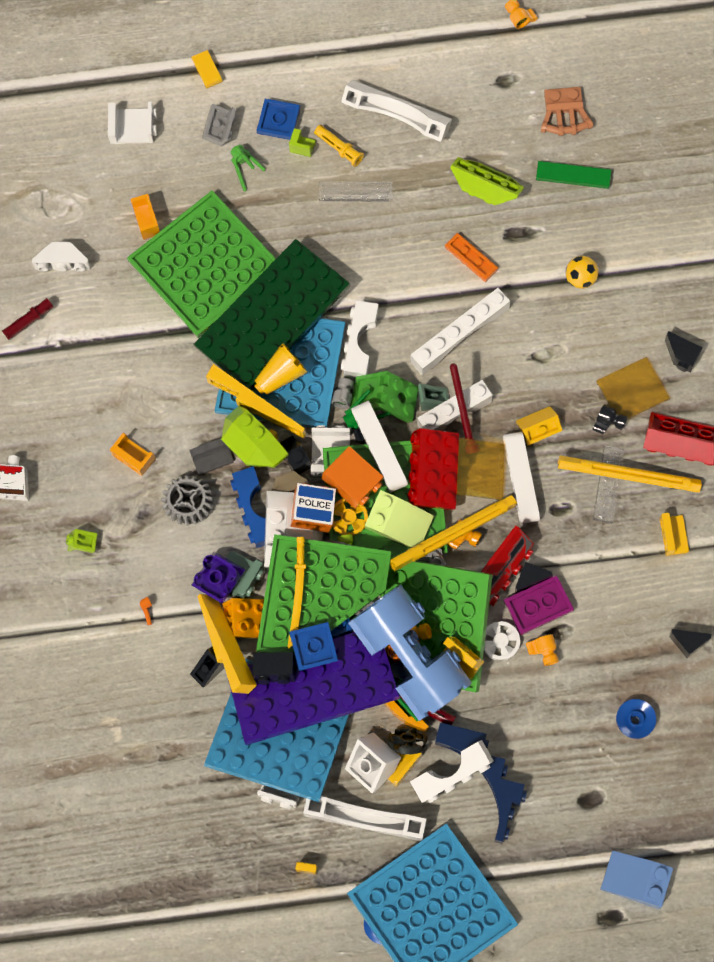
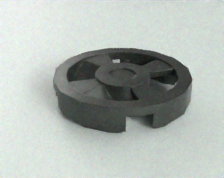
[388,727,428,755]

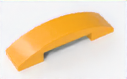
[384,701,429,732]

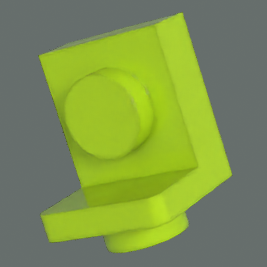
[66,529,97,553]

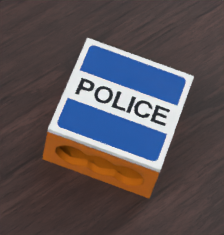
[290,483,336,533]

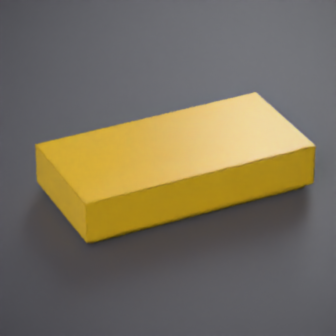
[191,50,223,89]

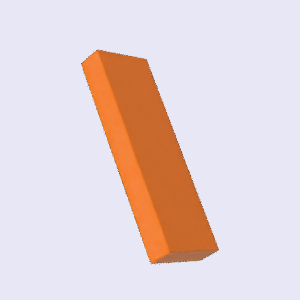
[445,232,498,283]

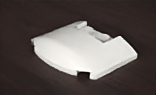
[264,491,323,567]

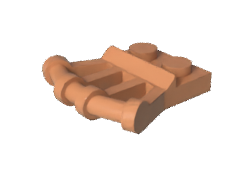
[541,87,593,136]

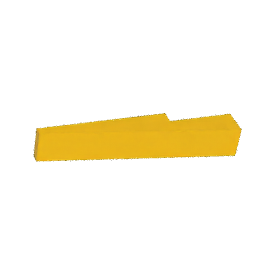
[206,364,306,438]
[197,594,257,694]

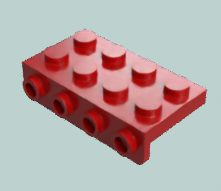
[408,428,459,510]

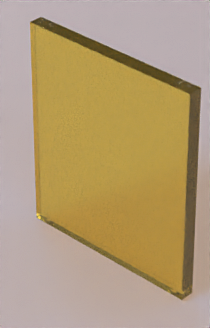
[596,357,670,419]
[457,438,505,500]

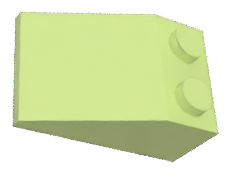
[365,490,434,548]

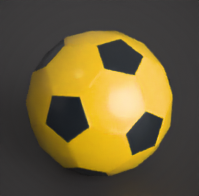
[565,255,599,289]

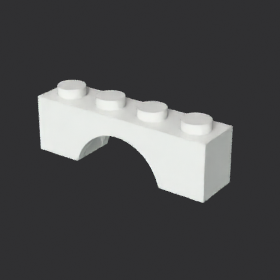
[341,301,379,378]
[417,380,492,431]
[410,740,494,803]

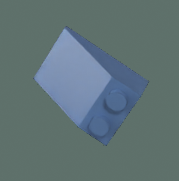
[600,850,673,909]

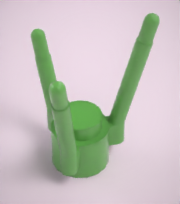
[230,145,265,192]

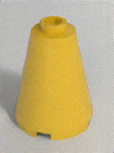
[254,344,307,394]

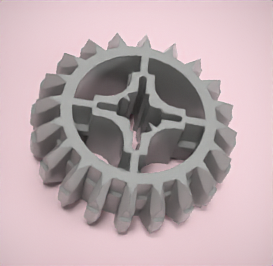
[161,474,213,526]

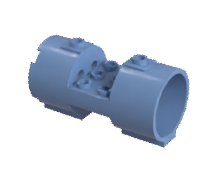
[349,585,472,721]

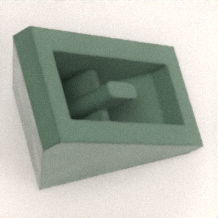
[418,384,449,411]

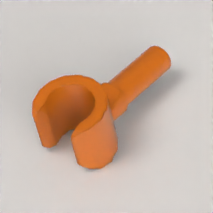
[140,597,152,626]

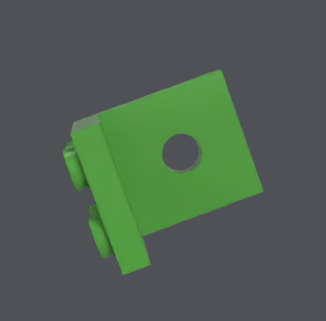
[350,371,418,423]

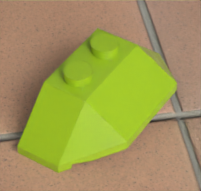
[450,157,524,205]
[221,406,289,468]

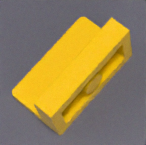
[516,406,562,445]
[660,513,689,556]
[443,637,484,679]
[387,752,422,787]

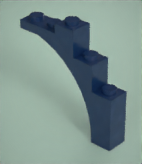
[435,723,527,844]

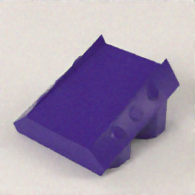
[191,552,245,604]

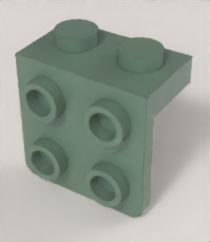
[226,551,265,599]

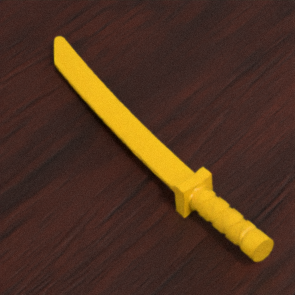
[287,537,306,648]

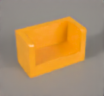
[130,194,160,240]
[110,432,156,476]

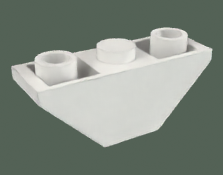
[32,242,91,272]

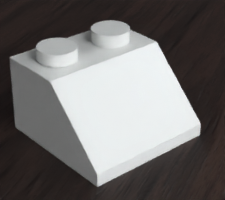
[345,733,401,794]

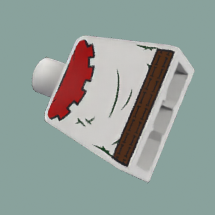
[0,455,29,501]

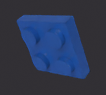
[256,98,301,140]
[289,622,338,671]

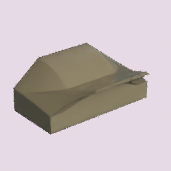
[271,471,309,493]

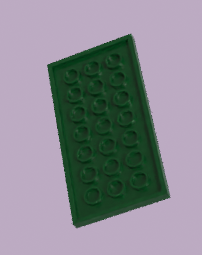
[193,239,351,390]

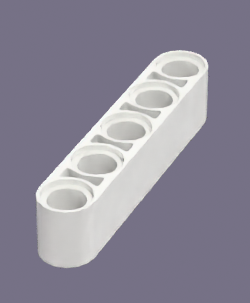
[351,401,408,493]
[503,432,540,524]

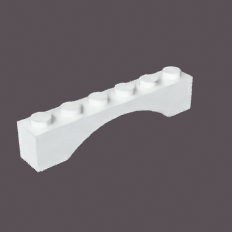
[341,80,452,142]
[410,288,510,376]
[303,796,427,841]

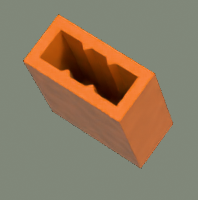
[321,446,384,509]

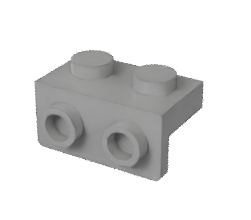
[202,104,237,146]

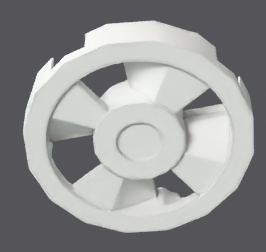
[484,621,520,661]

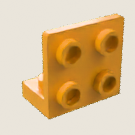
[222,598,264,639]

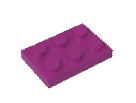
[504,575,574,636]

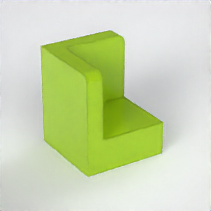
[289,128,315,157]

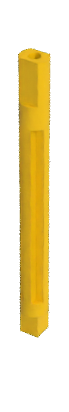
[557,455,702,493]
[390,495,517,571]

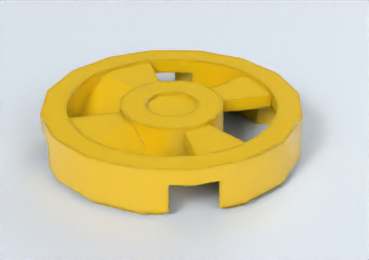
[332,498,368,536]

